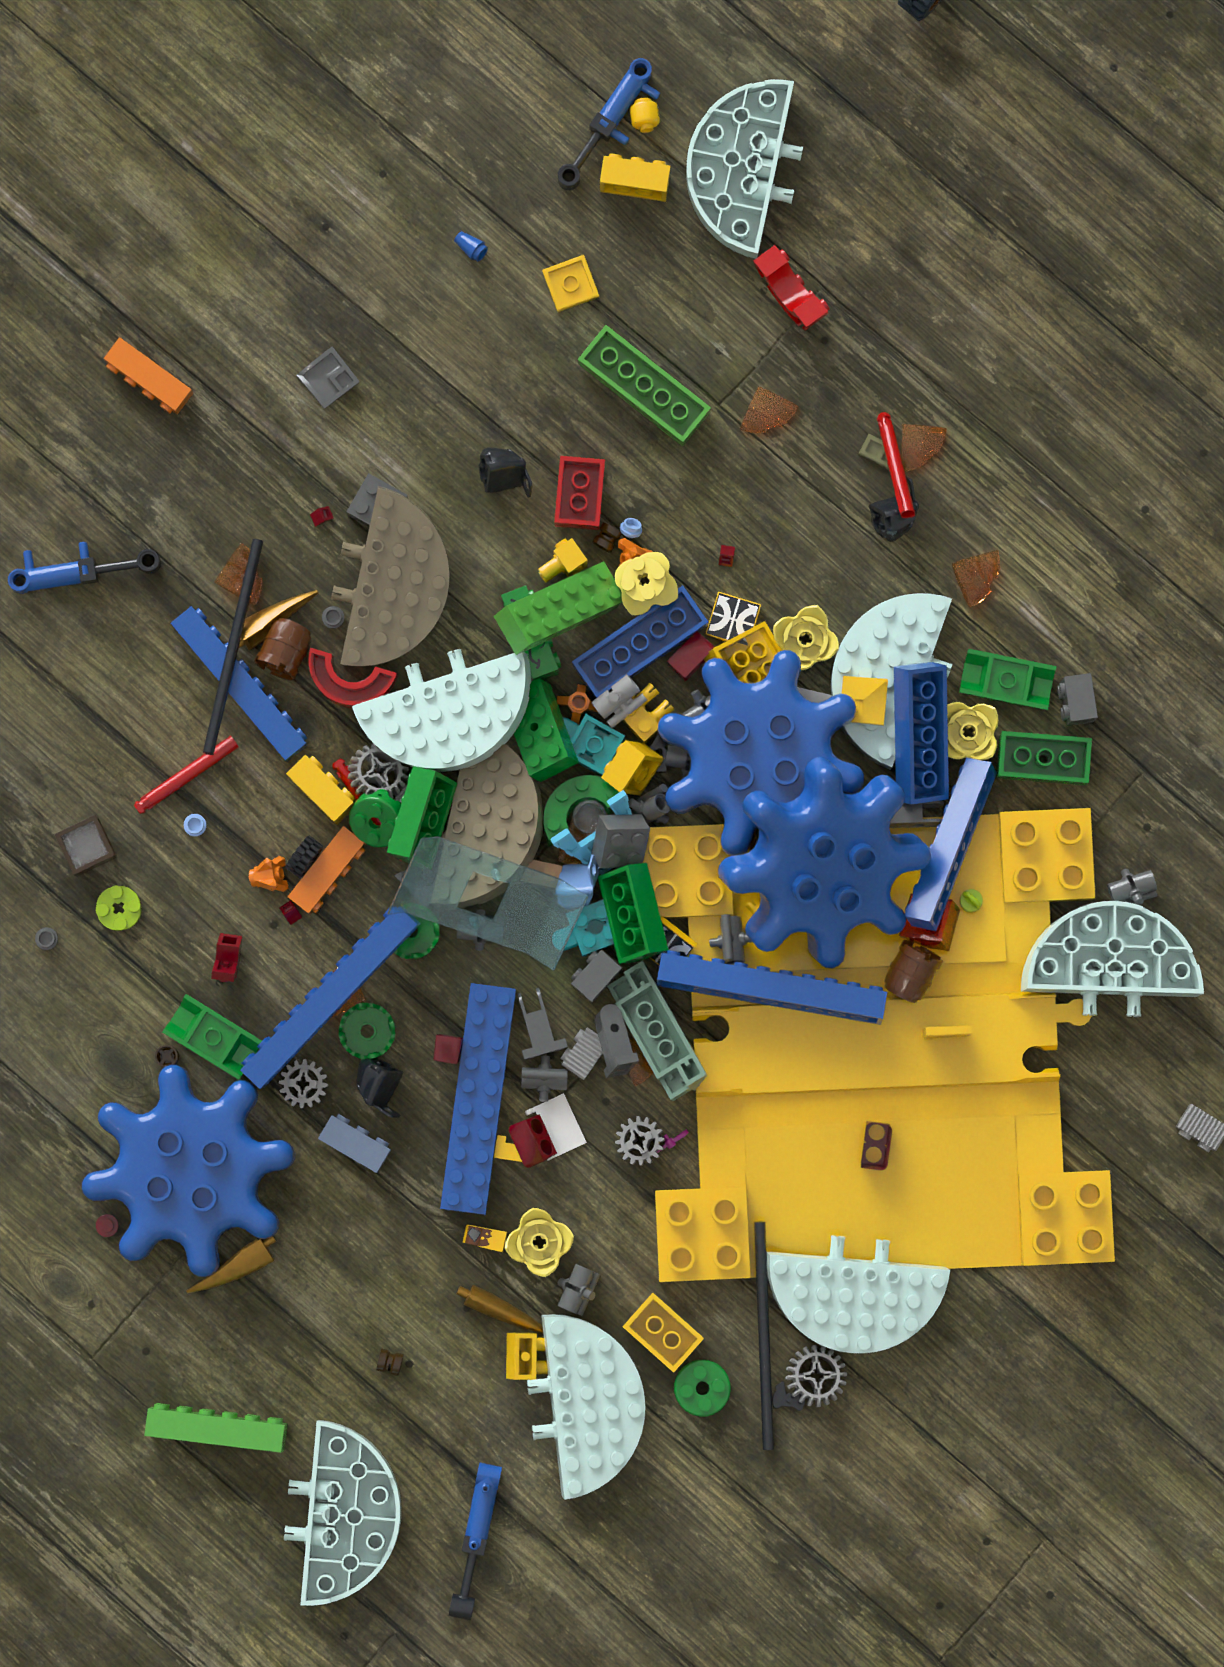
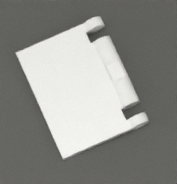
[525,1093,587,1161]

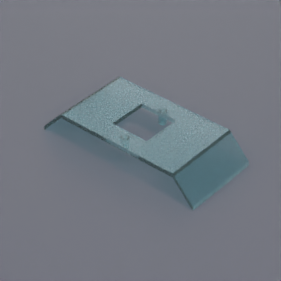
[387,836,588,970]

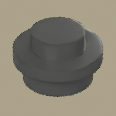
[322,606,344,629]
[35,927,58,950]

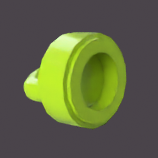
[960,889,983,913]

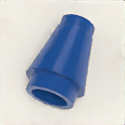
[454,231,488,262]

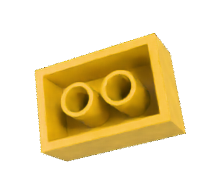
[600,154,670,202]
[286,755,355,825]
[623,1292,704,1372]

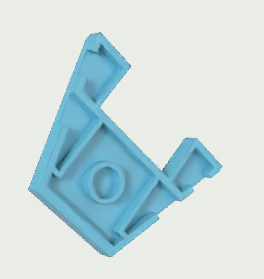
[550,790,632,875]

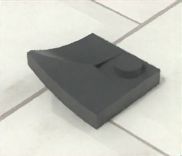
[296,347,360,409]

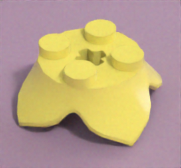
[615,552,678,615]
[773,605,839,670]
[947,702,999,760]
[505,1208,574,1277]

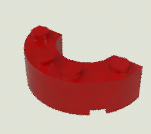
[753,245,830,330]
[308,648,398,708]

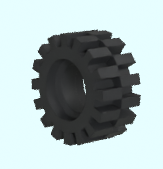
[285,835,324,879]

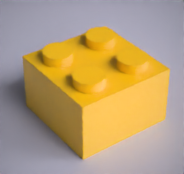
[601,740,664,796]

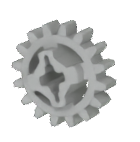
[279,1059,328,1108]
[615,1116,665,1166]

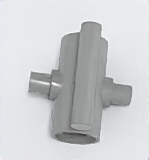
[592,674,647,728]

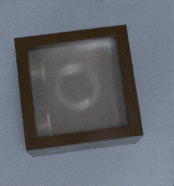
[55,815,117,877]

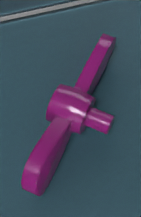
[653,1129,689,1157]

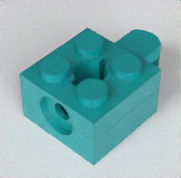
[563,714,625,777]
[553,900,614,957]

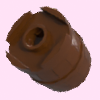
[254,618,311,681]
[884,940,943,1003]

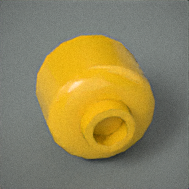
[630,98,660,133]

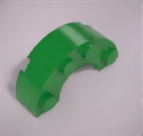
[543,775,619,847]

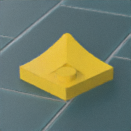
[841,676,888,726]

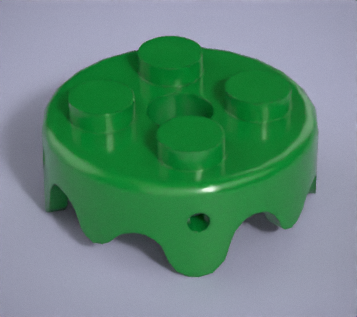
[349,789,401,848]
[394,902,440,959]
[338,1003,396,1059]
[674,1359,731,1417]

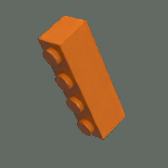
[104,337,193,415]
[288,826,366,915]

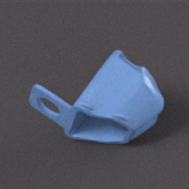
[555,855,600,910]

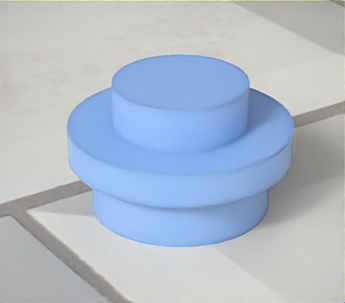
[620,518,642,538]
[184,814,206,837]

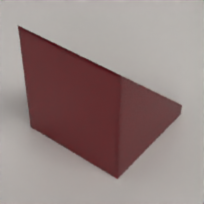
[310,506,334,527]
[718,545,735,567]
[279,900,302,925]

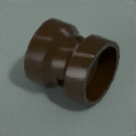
[592,522,622,553]
[155,1045,180,1067]
[376,1349,404,1376]

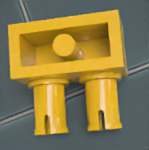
[538,538,588,583]
[622,683,674,743]
[506,1333,548,1380]

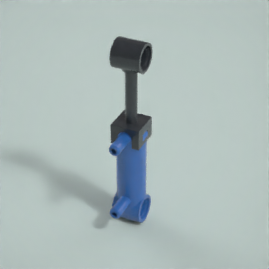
[558,58,660,191]
[8,542,161,594]
[448,1463,502,1621]

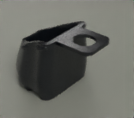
[479,447,533,498]
[869,476,919,542]
[356,1058,403,1118]

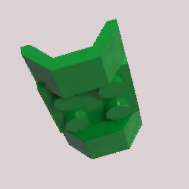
[959,649,1057,711]
[162,994,262,1080]

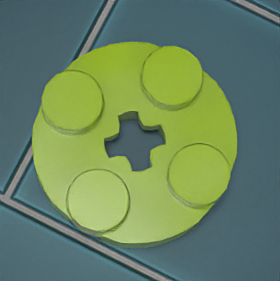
[96,885,141,931]

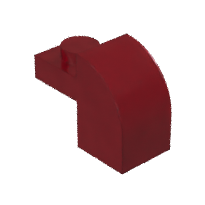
[211,933,242,982]

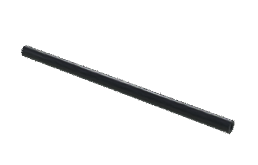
[203,539,263,755]
[754,1221,774,1450]

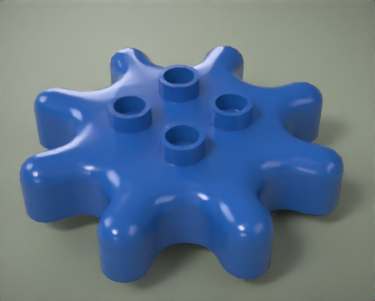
[658,650,864,856]
[718,757,931,969]
[82,1065,295,1277]

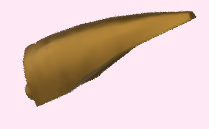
[239,590,319,650]
[186,1237,276,1293]
[456,1285,543,1334]

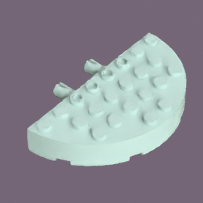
[686,80,803,259]
[831,593,952,770]
[352,649,531,772]
[1021,901,1204,1017]
[767,1235,950,1353]
[527,1314,645,1500]
[284,1420,401,1606]

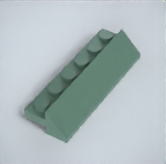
[607,961,707,1101]

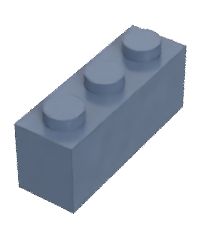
[318,1114,391,1173]

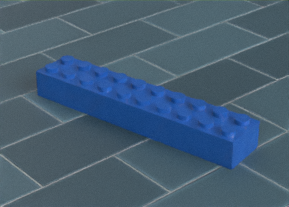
[240,905,421,1089]
[657,950,887,1025]
[440,983,516,1215]

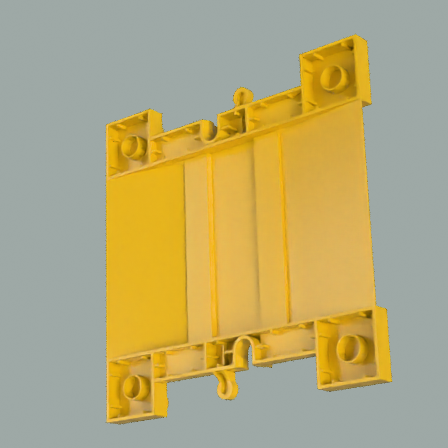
[643,808,1115,1282]

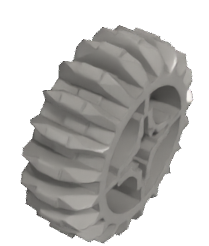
[348,743,408,799]
[785,1345,847,1407]

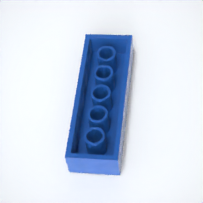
[572,585,708,699]
[894,662,949,804]

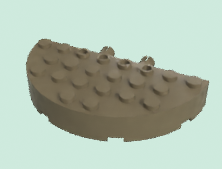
[331,486,449,666]
[430,744,544,909]

